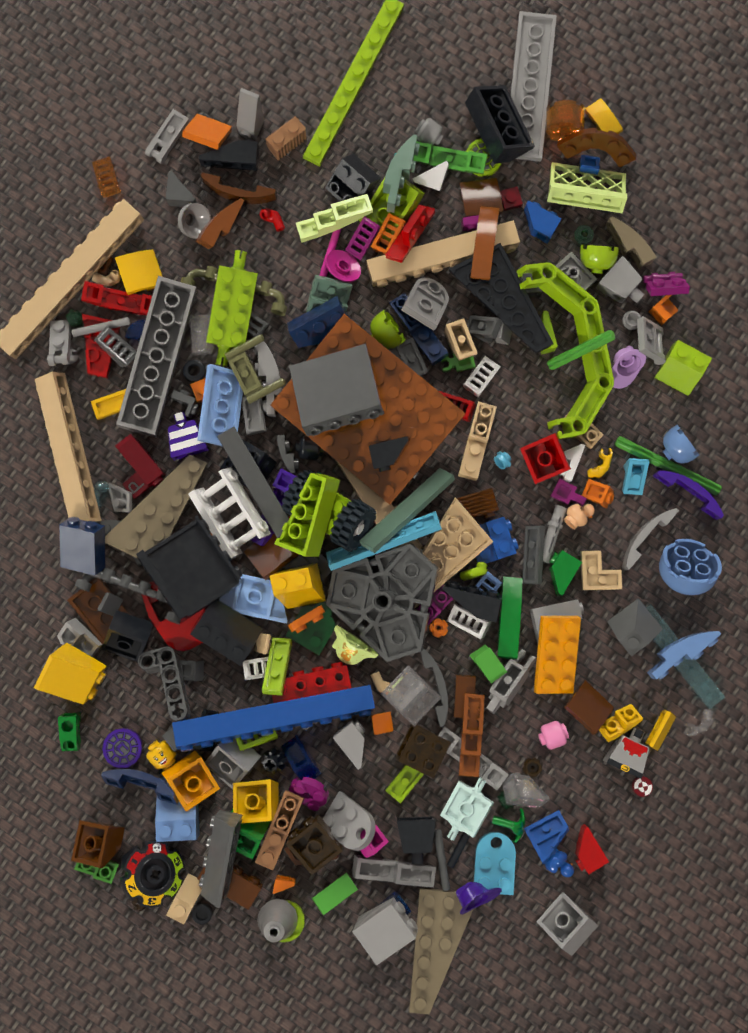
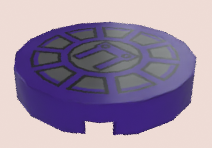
[102,728,143,768]

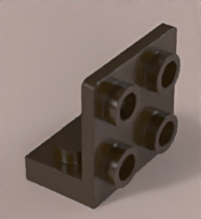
[395,722,451,778]

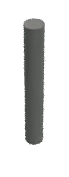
[434,829,451,891]

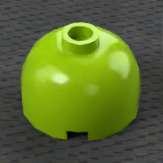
[580,245,619,274]
[370,310,406,349]

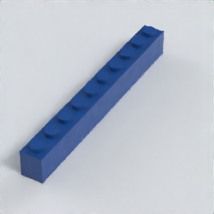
[172,685,375,752]

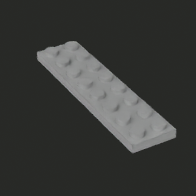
[510,11,557,162]

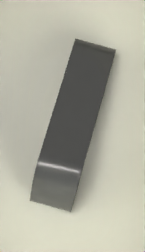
[138,647,191,722]

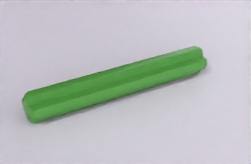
[547,330,615,370]

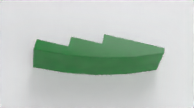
[497,576,523,659]

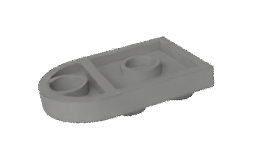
[401,278,449,331]
[323,791,376,851]

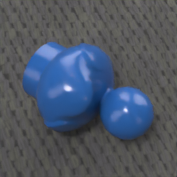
[545,848,574,877]

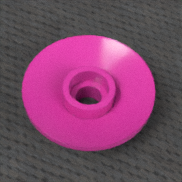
[326,250,361,282]

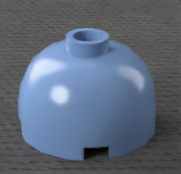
[663,425,700,464]

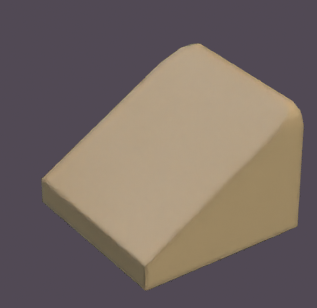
[254,633,272,654]

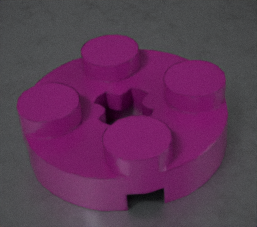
[289,777,329,811]

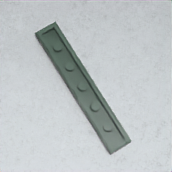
[359,468,455,553]

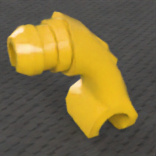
[587,448,613,479]

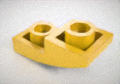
[585,98,623,134]
[599,704,643,742]

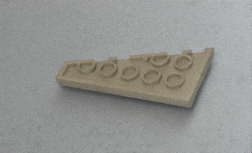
[105,455,208,559]
[409,888,474,1014]

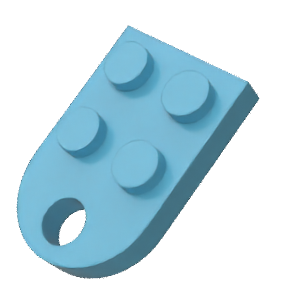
[474,832,516,895]

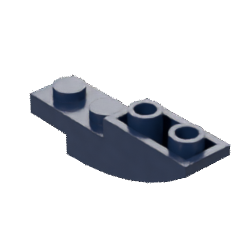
[389,293,449,366]

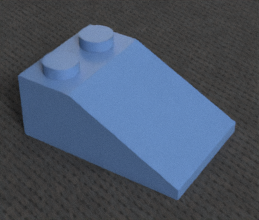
[155,777,200,842]

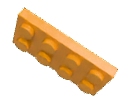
[534,616,581,694]

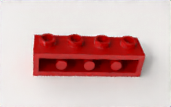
[272,662,352,703]

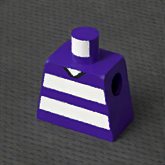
[168,412,210,461]

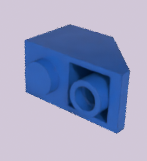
[524,200,561,244]

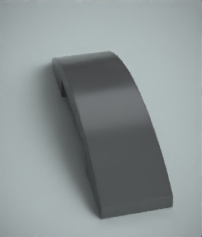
[420,648,448,727]

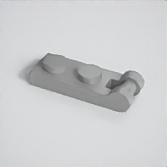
[145,109,190,164]
[47,319,71,366]

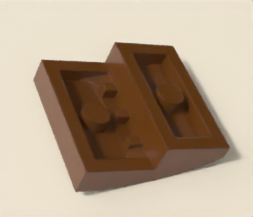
[459,178,503,217]
[564,680,614,735]

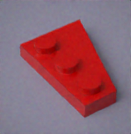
[82,314,120,379]

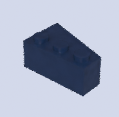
[287,296,351,348]

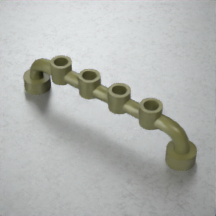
[180,266,287,316]

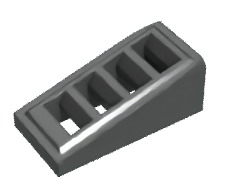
[94,326,136,367]

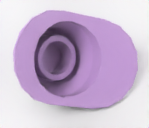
[612,346,646,389]

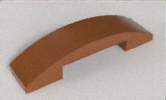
[471,206,500,280]

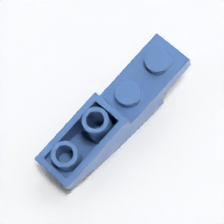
[647,631,721,679]

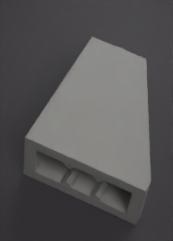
[529,599,584,646]

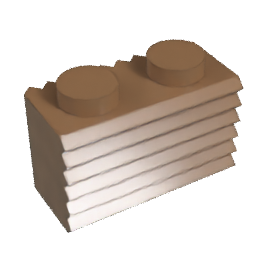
[265,116,307,160]

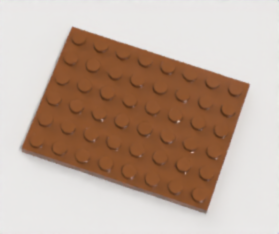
[270,314,466,505]

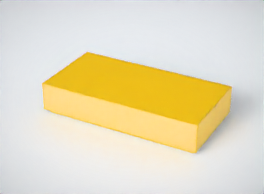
[91,389,126,420]

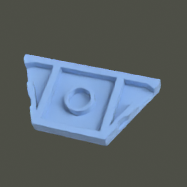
[219,574,288,624]

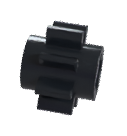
[261,748,287,774]

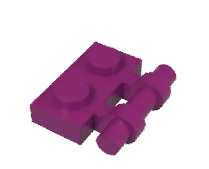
[643,272,690,296]

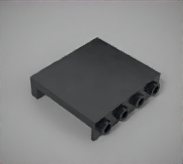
[136,516,243,623]

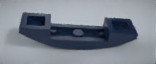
[101,769,179,805]

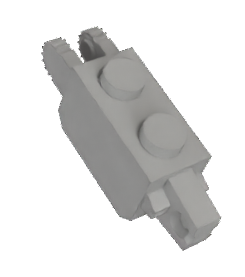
[486,649,536,714]

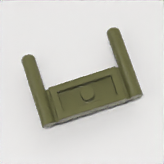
[225,334,286,404]

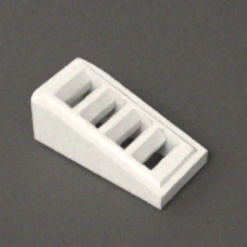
[463,356,500,397]
[447,604,492,639]
[243,657,268,680]

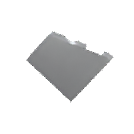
[57,618,102,657]

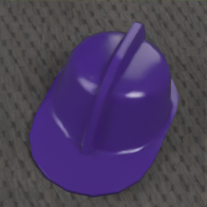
[456,882,502,915]

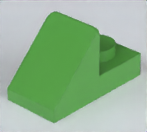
[470,644,507,684]

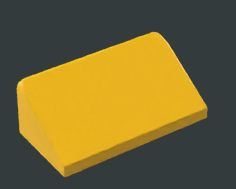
[645,710,676,751]

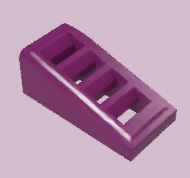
[345,216,381,261]

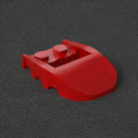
[142,581,206,651]

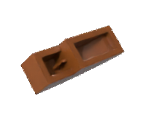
[195,198,244,249]

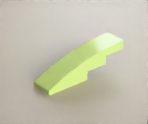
[296,194,373,243]

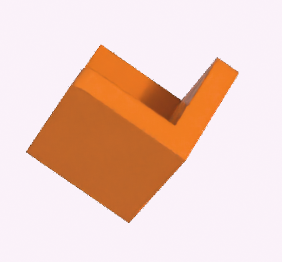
[649,295,678,326]

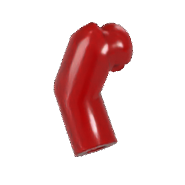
[259,208,285,232]

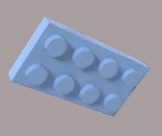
[197,364,243,446]

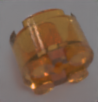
[546,100,585,141]

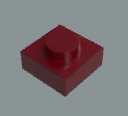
[500,186,523,211]

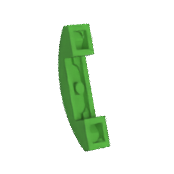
[413,141,488,174]

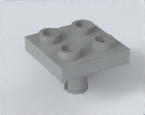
[545,252,597,291]

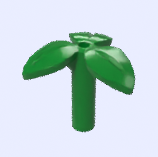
[492,808,526,843]

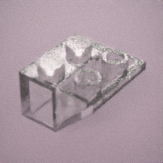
[381,665,442,726]

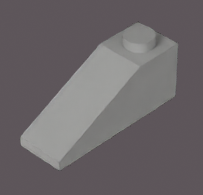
[236,88,264,140]

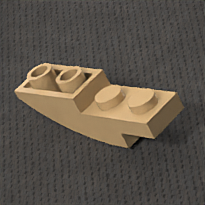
[458,401,497,481]

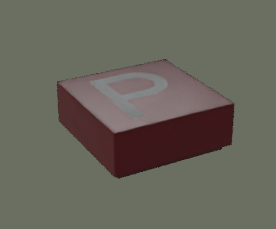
[122,472,150,499]

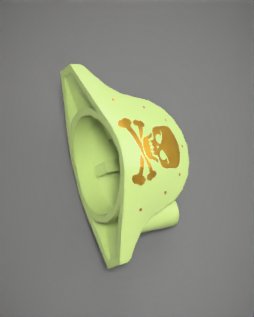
[332,625,379,665]

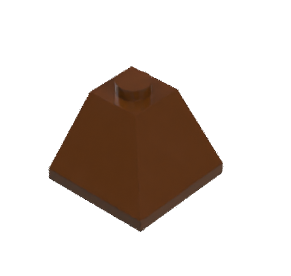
[71,820,125,868]

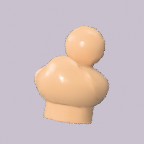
[564,504,595,530]

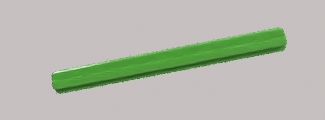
[615,436,722,495]

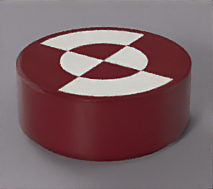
[632,776,653,797]

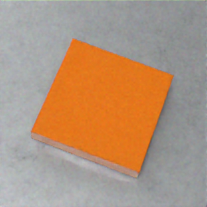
[182,114,232,150]

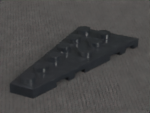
[449,243,554,354]

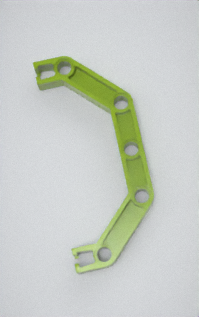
[517,262,614,440]

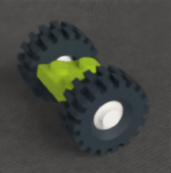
[282,470,376,552]

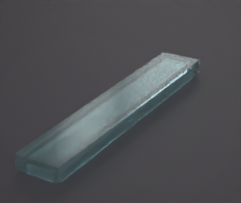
[646,604,725,709]

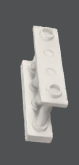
[188,467,271,559]

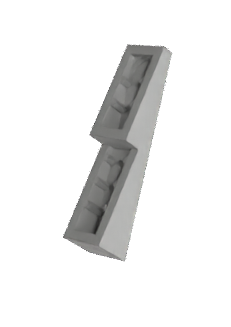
[352,855,436,888]

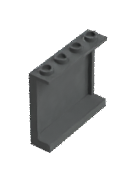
[289,344,384,436]

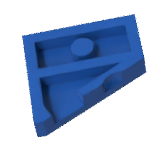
[524,810,569,864]

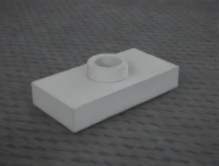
[242,397,267,436]

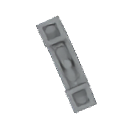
[622,508,679,570]
[438,726,509,790]

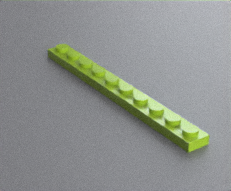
[303,0,404,167]

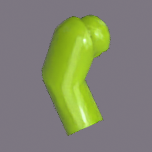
[460,562,487,581]

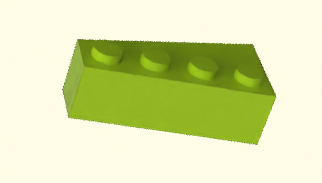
[274,473,340,557]

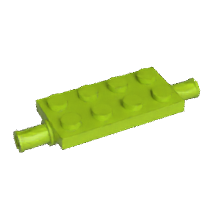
[206,250,258,367]

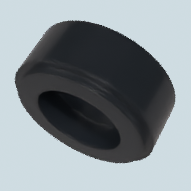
[192,902,213,925]

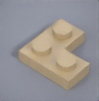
[580,551,622,590]

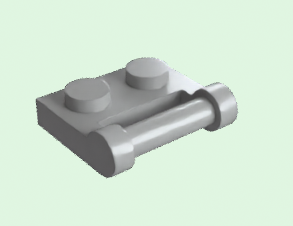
[637,316,666,365]

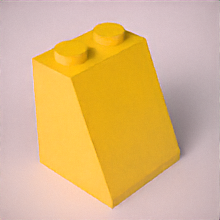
[270,563,326,609]
[34,642,107,705]

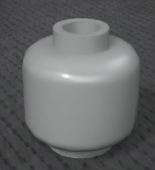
[415,118,443,145]

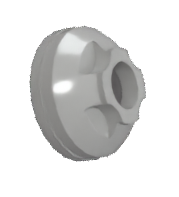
[178,203,211,239]

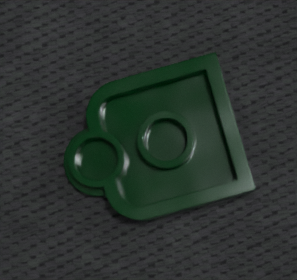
[286,602,335,655]

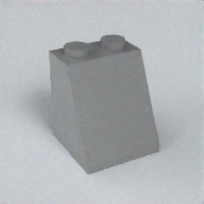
[352,897,418,965]

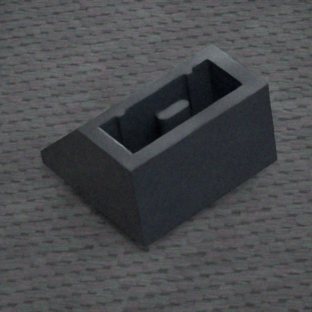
[325,153,381,201]

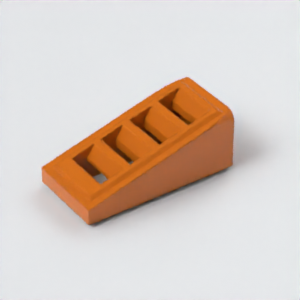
[371,213,406,255]

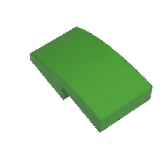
[74,860,119,884]
[312,872,358,915]

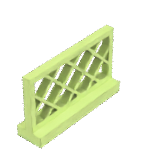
[547,162,627,213]

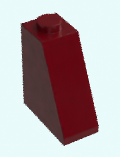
[115,434,166,487]

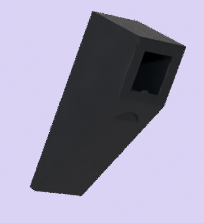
[443,581,502,622]

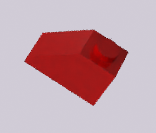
[575,824,609,874]

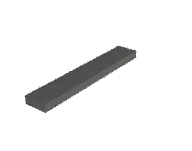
[217,427,289,538]

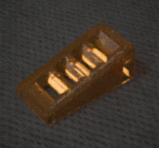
[92,156,121,198]

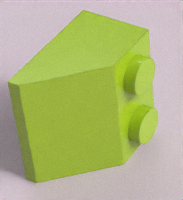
[654,340,712,396]

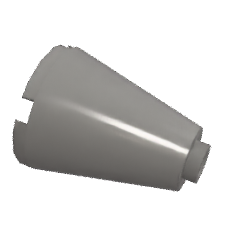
[257,899,298,942]

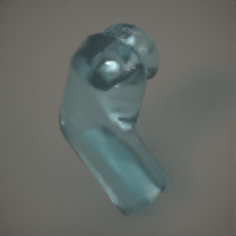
[93,481,109,508]

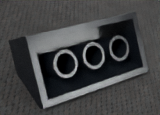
[465,85,535,164]

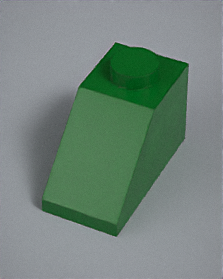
[549,550,582,596]

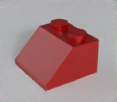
[520,433,571,484]

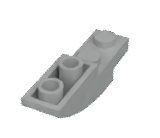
[254,341,283,417]

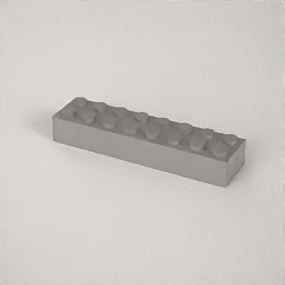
[116,276,197,438]

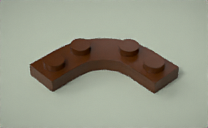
[557,128,637,168]

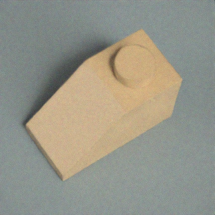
[444,318,478,360]
[166,873,202,924]

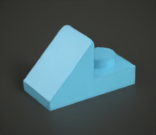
[622,458,649,495]

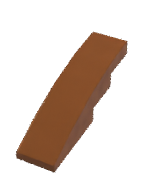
[458,693,485,777]

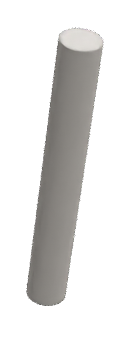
[72,317,130,337]

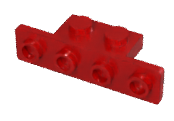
[385,205,435,263]

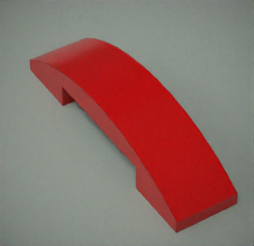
[81,281,152,316]

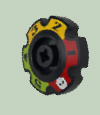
[120,840,185,908]

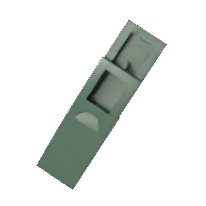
[383,135,420,213]

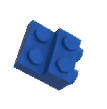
[475,517,519,564]

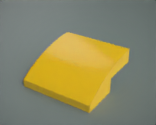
[115,249,163,295]

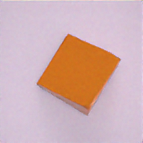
[371,711,394,735]
[273,875,296,894]

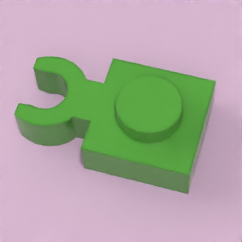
[441,353,476,372]

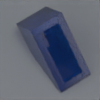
[281,735,322,780]

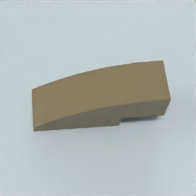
[605,216,657,270]

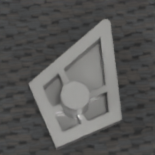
[107,483,132,512]

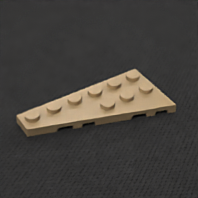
[415,497,493,608]

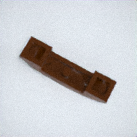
[201,173,277,204]

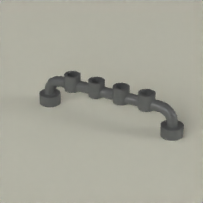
[75,568,181,624]

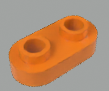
[288,605,325,634]

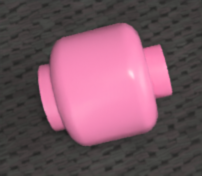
[538,721,569,750]

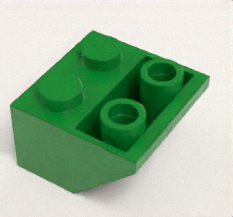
[231,809,271,859]

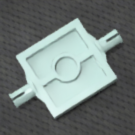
[440,778,494,841]

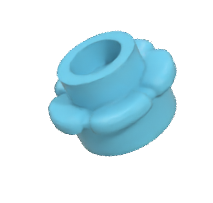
[494,451,512,469]

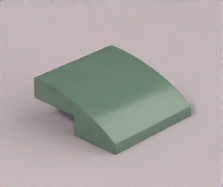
[306,275,353,312]

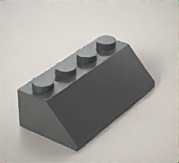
[199,810,243,908]

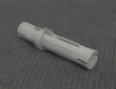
[543,505,567,564]

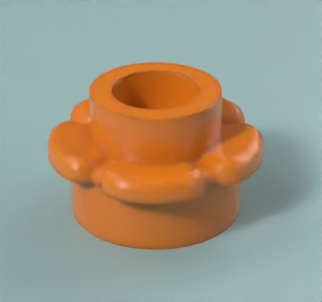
[429,618,448,638]

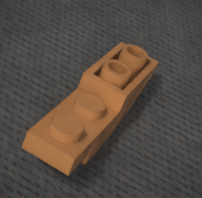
[255,790,304,870]

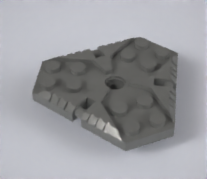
[326,543,439,662]

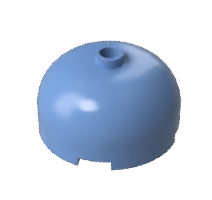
[659,539,722,595]

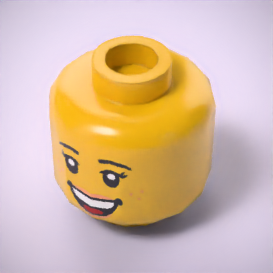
[146,740,176,771]

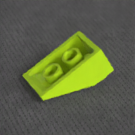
[359,177,425,242]

